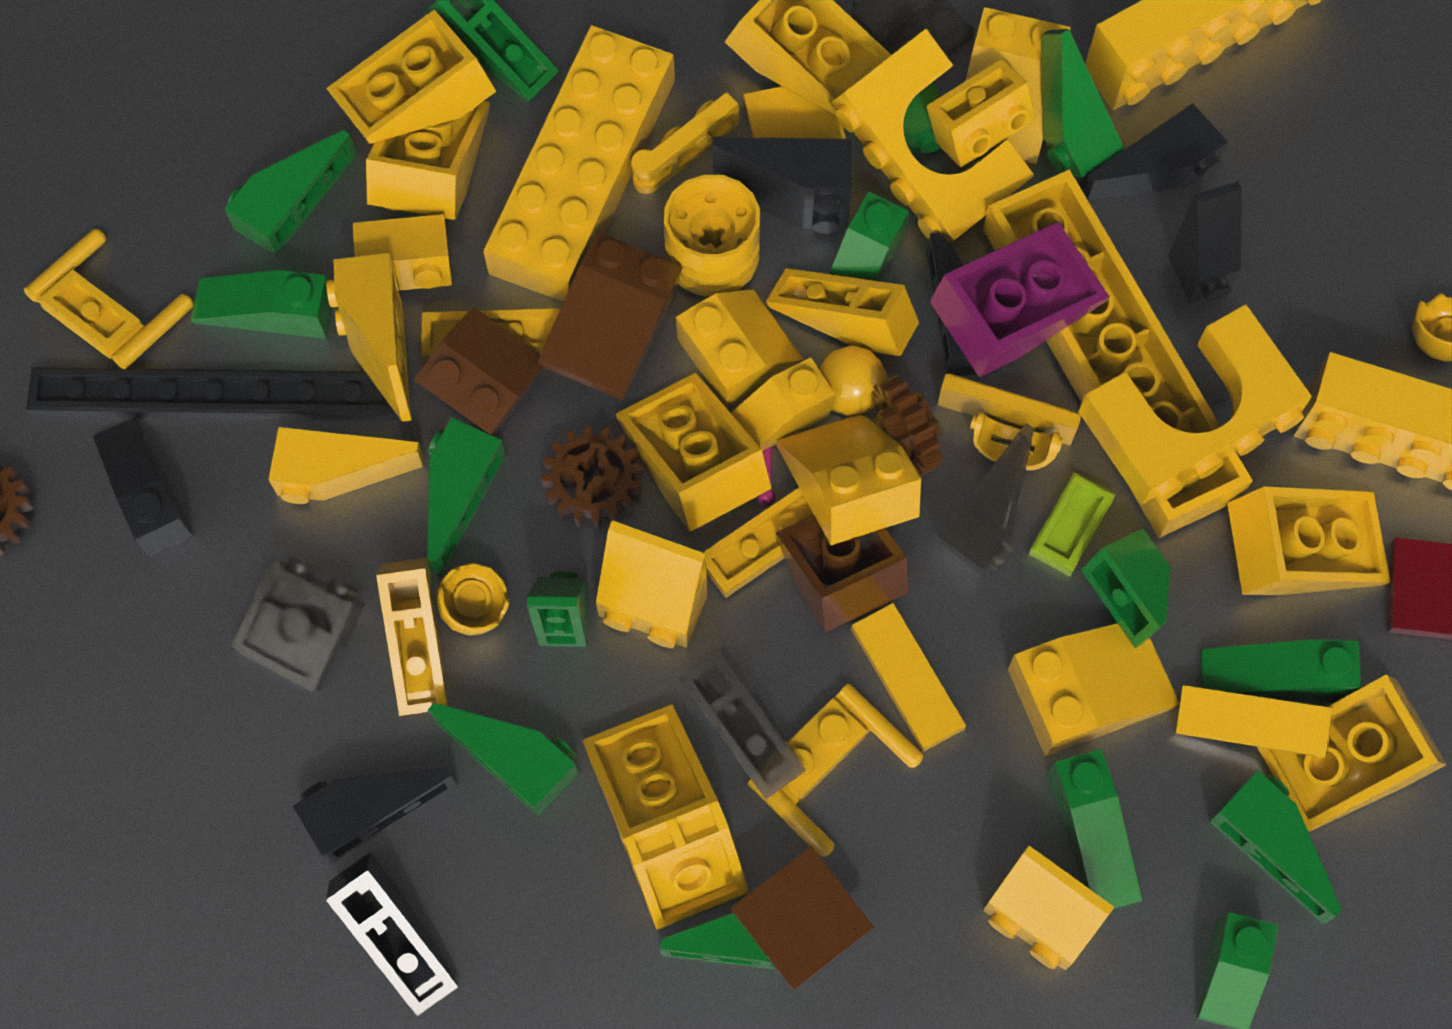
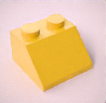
[676,289,804,409]
[983,846,1114,970]

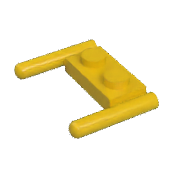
[24,229,194,369]
[747,683,923,857]

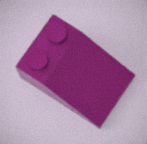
[930,222,1110,377]

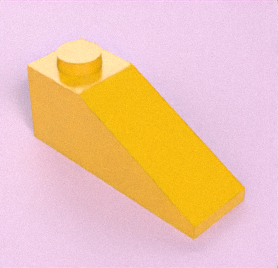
[766,268,919,357]
[268,427,424,504]
[376,557,448,716]

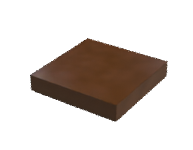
[731,846,874,992]

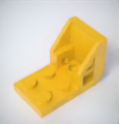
[582,704,749,930]

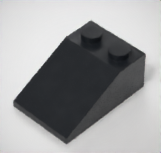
[713,137,852,234]

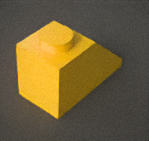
[731,357,835,451]

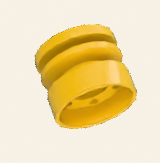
[664,175,760,297]

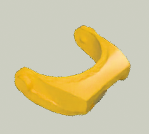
[970,412,1063,471]

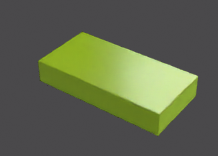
[1028,472,1116,577]

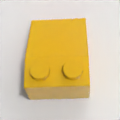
[725,0,891,115]
[965,7,1071,168]
[326,10,497,144]
[366,101,490,220]
[326,253,412,422]
[615,372,772,532]
[776,414,921,545]
[1227,486,1391,596]
[596,520,707,648]
[1008,623,1180,757]
[1257,674,1447,832]

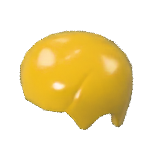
[1412,293,1452,362]
[819,345,887,416]
[436,562,509,636]

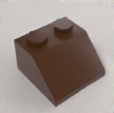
[414,306,544,436]
[776,515,909,633]

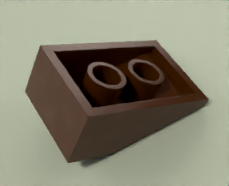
[537,232,683,401]

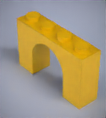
[831,29,1035,243]
[1078,304,1312,505]

